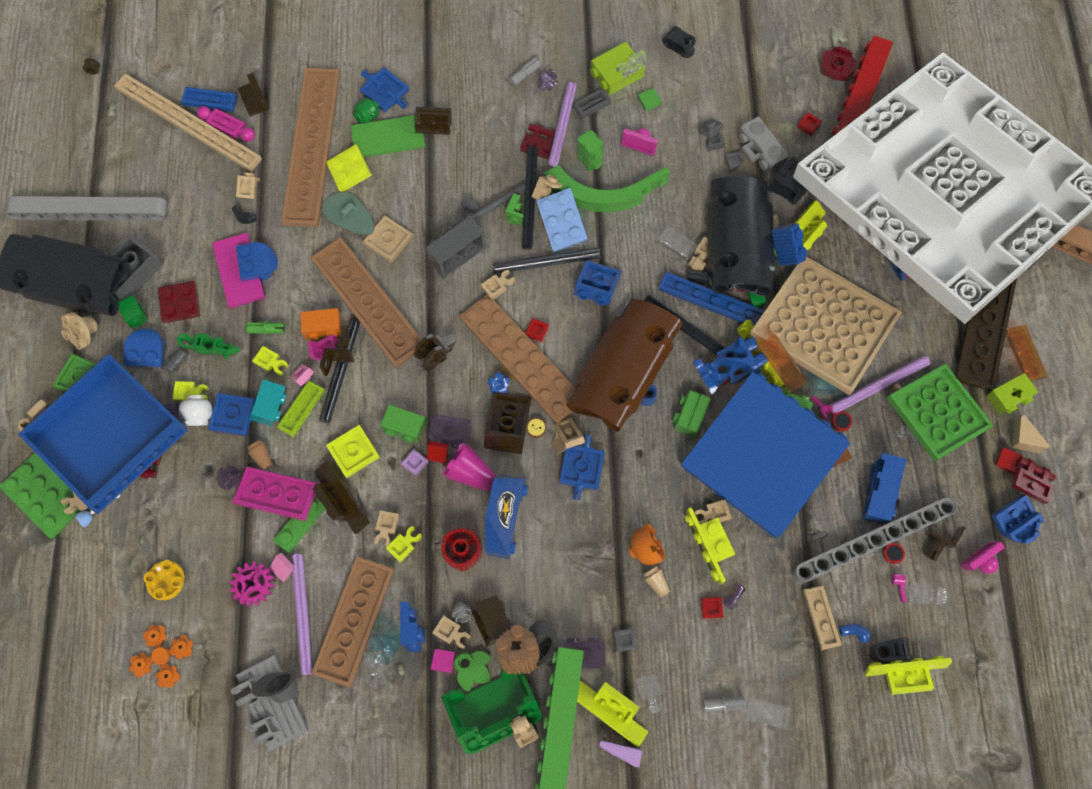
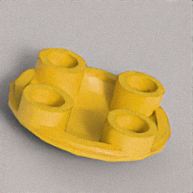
[144,560,185,601]

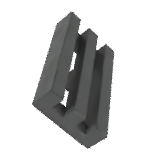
[572,88,611,120]

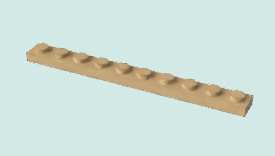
[114,74,262,172]

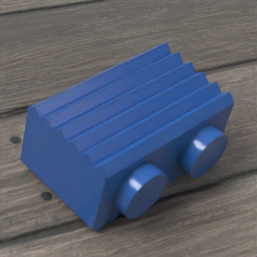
[771,223,807,266]

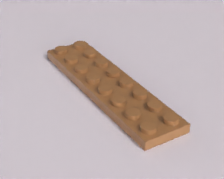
[310,237,422,368]
[459,294,575,424]

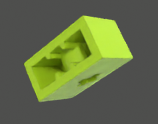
[986,373,1038,416]

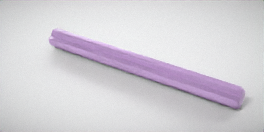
[548,81,577,167]
[830,355,931,414]
[291,554,313,675]

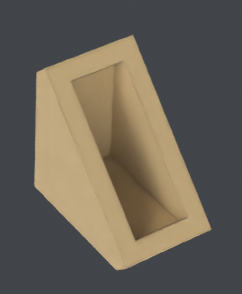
[1012,415,1050,454]

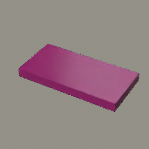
[212,233,266,309]
[232,466,318,522]

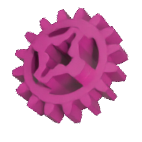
[229,562,275,607]

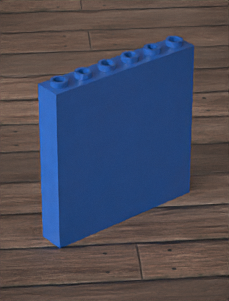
[18,354,188,514]
[680,372,850,539]

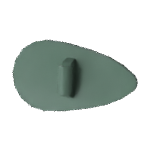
[323,192,374,235]

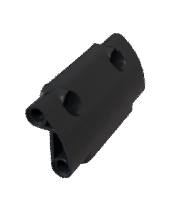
[707,176,775,296]
[0,234,128,316]

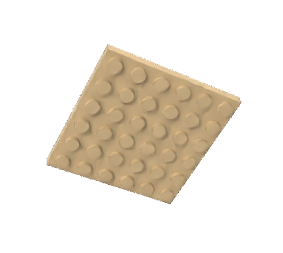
[749,256,902,395]

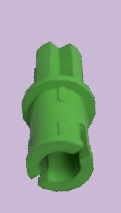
[246,320,285,335]

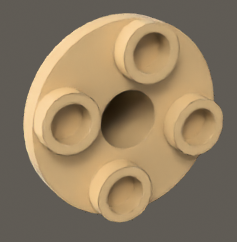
[61,312,97,350]

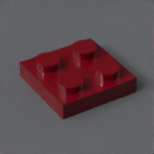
[158,280,201,324]

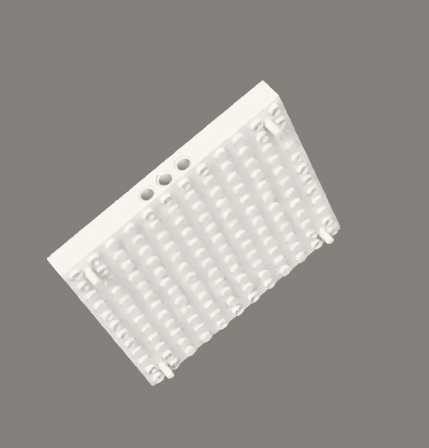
[793,53,1092,324]

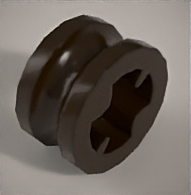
[82,58,100,75]

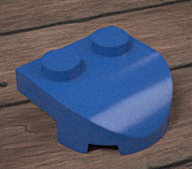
[236,242,278,282]
[124,329,167,367]
[991,494,1043,543]

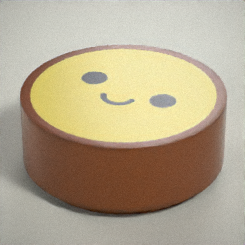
[527,418,546,438]

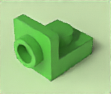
[505,193,523,225]

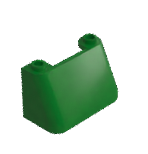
[441,669,542,754]

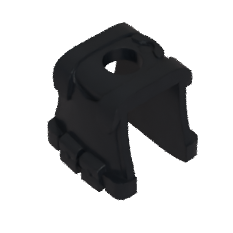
[767,156,807,205]

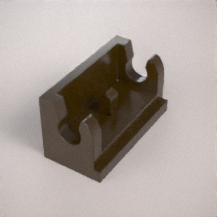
[414,106,452,135]

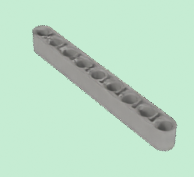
[5,196,167,221]
[792,498,957,584]

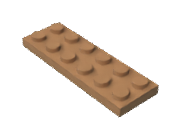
[311,557,395,688]

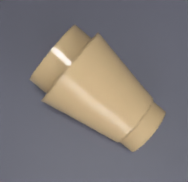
[643,566,670,598]

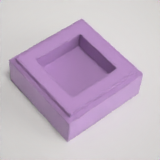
[401,449,429,477]

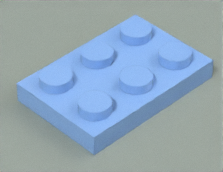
[536,188,588,253]

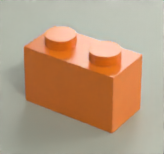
[300,308,342,341]

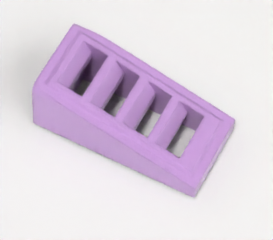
[599,740,642,768]

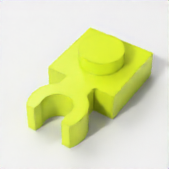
[252,346,289,376]
[172,381,209,402]
[386,526,422,563]

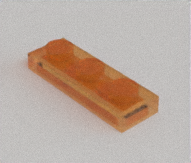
[1006,325,1047,382]
[758,333,808,393]

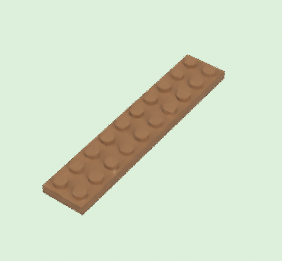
[281,68,340,227]

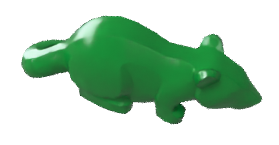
[177,333,241,359]

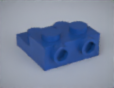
[574,260,621,306]
[400,601,426,652]

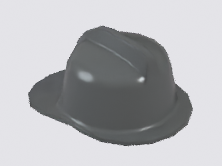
[529,620,560,667]
[252,670,299,703]

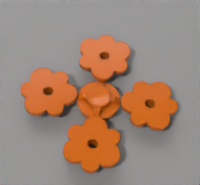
[129,625,193,688]

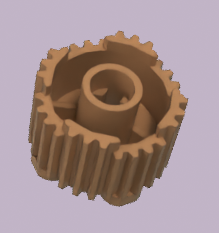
[495,625,540,675]

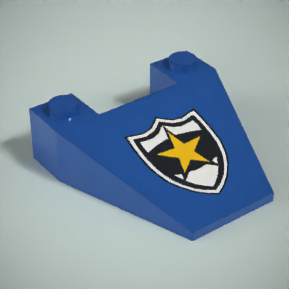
[485,474,528,559]

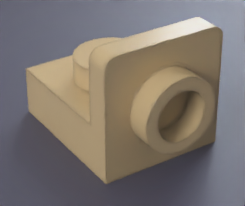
[236,173,260,199]
[532,175,562,200]

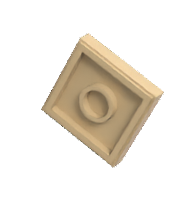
[362,215,414,263]

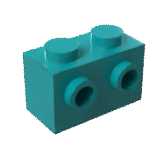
[249,379,287,427]

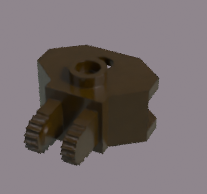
[413,334,457,371]

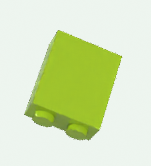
[590,42,645,95]

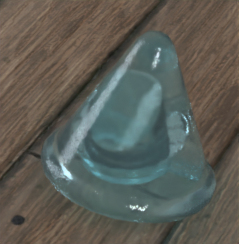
[370,633,401,665]

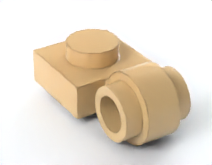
[689,237,708,271]
[18,399,50,431]
[510,715,539,749]

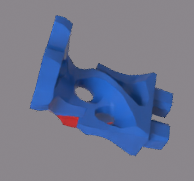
[693,337,768,394]

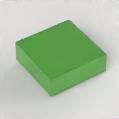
[638,88,661,111]

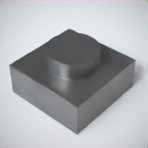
[698,118,724,138]

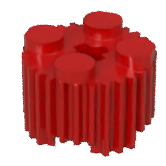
[441,528,482,571]

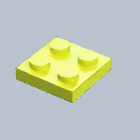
[327,144,372,192]
[326,425,380,478]

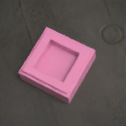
[269,553,295,582]

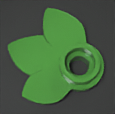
[454,651,491,692]

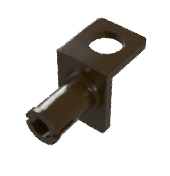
[319,335,354,376]
[925,526,966,562]

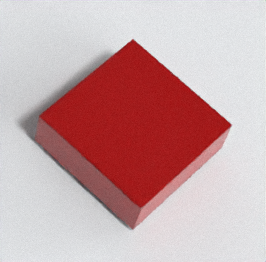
[797,112,822,136]
[525,318,549,343]
[427,441,449,464]
[995,447,1022,474]
[700,597,724,619]

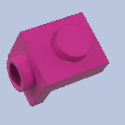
[308,335,338,361]

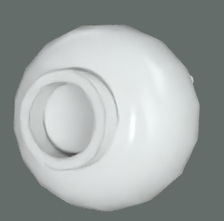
[178,395,213,426]

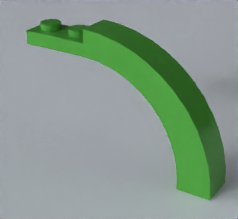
[544,165,670,212]

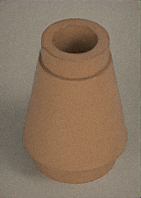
[247,440,273,470]

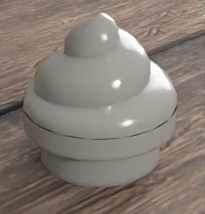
[451,601,472,623]

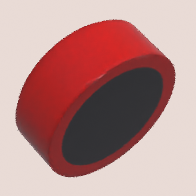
[831,412,852,432]
[883,543,905,564]

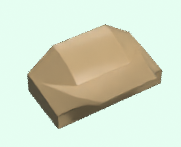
[551,418,585,455]

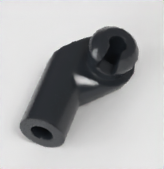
[232,205,256,224]

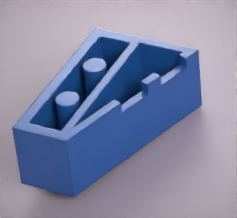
[862,453,907,525]

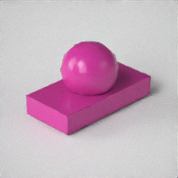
[621,128,658,156]
[960,541,1005,574]

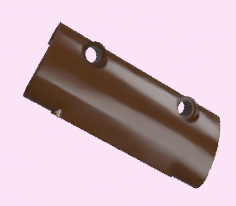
[566,299,682,432]

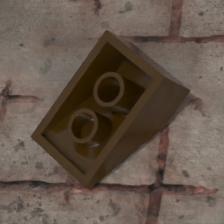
[484,391,532,454]

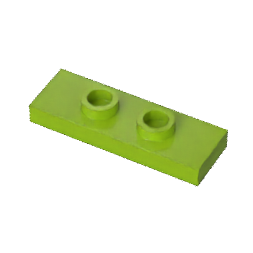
[277,380,325,438]

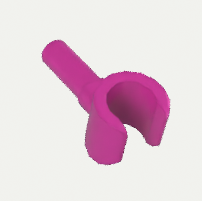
[811,396,834,420]
[892,574,907,603]

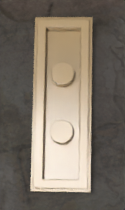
[802,585,842,651]

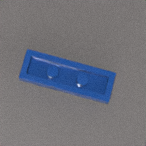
[181,87,238,112]

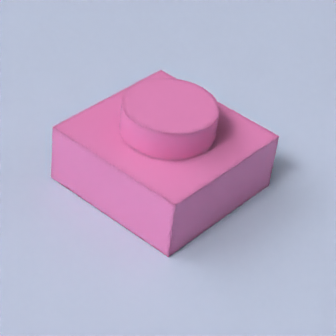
[289,364,314,386]

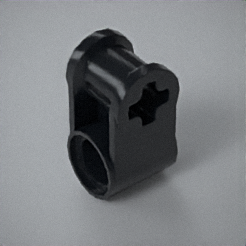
[662,26,696,58]
[869,637,913,663]

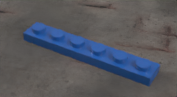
[659,272,765,326]

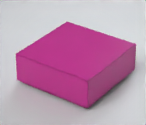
[431,649,456,674]

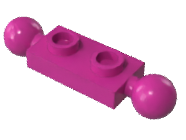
[197,106,255,142]

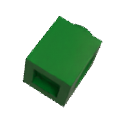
[118,295,148,329]

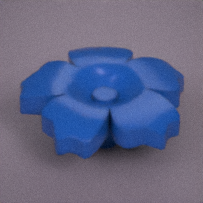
[487,372,511,394]

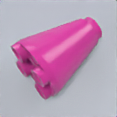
[442,443,496,493]

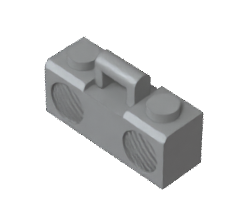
[738,116,789,175]

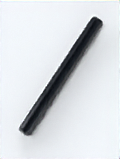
[522,146,538,250]
[493,248,601,274]
[644,295,734,358]
[320,317,360,423]

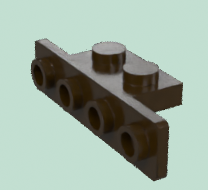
[313,461,370,534]

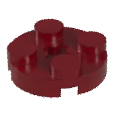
[820,47,857,82]

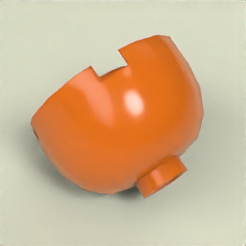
[628,524,665,565]

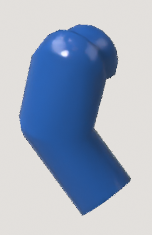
[839,623,871,643]

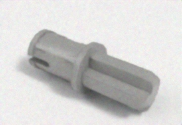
[509,58,540,86]
[703,696,746,713]

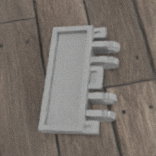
[230,655,309,752]

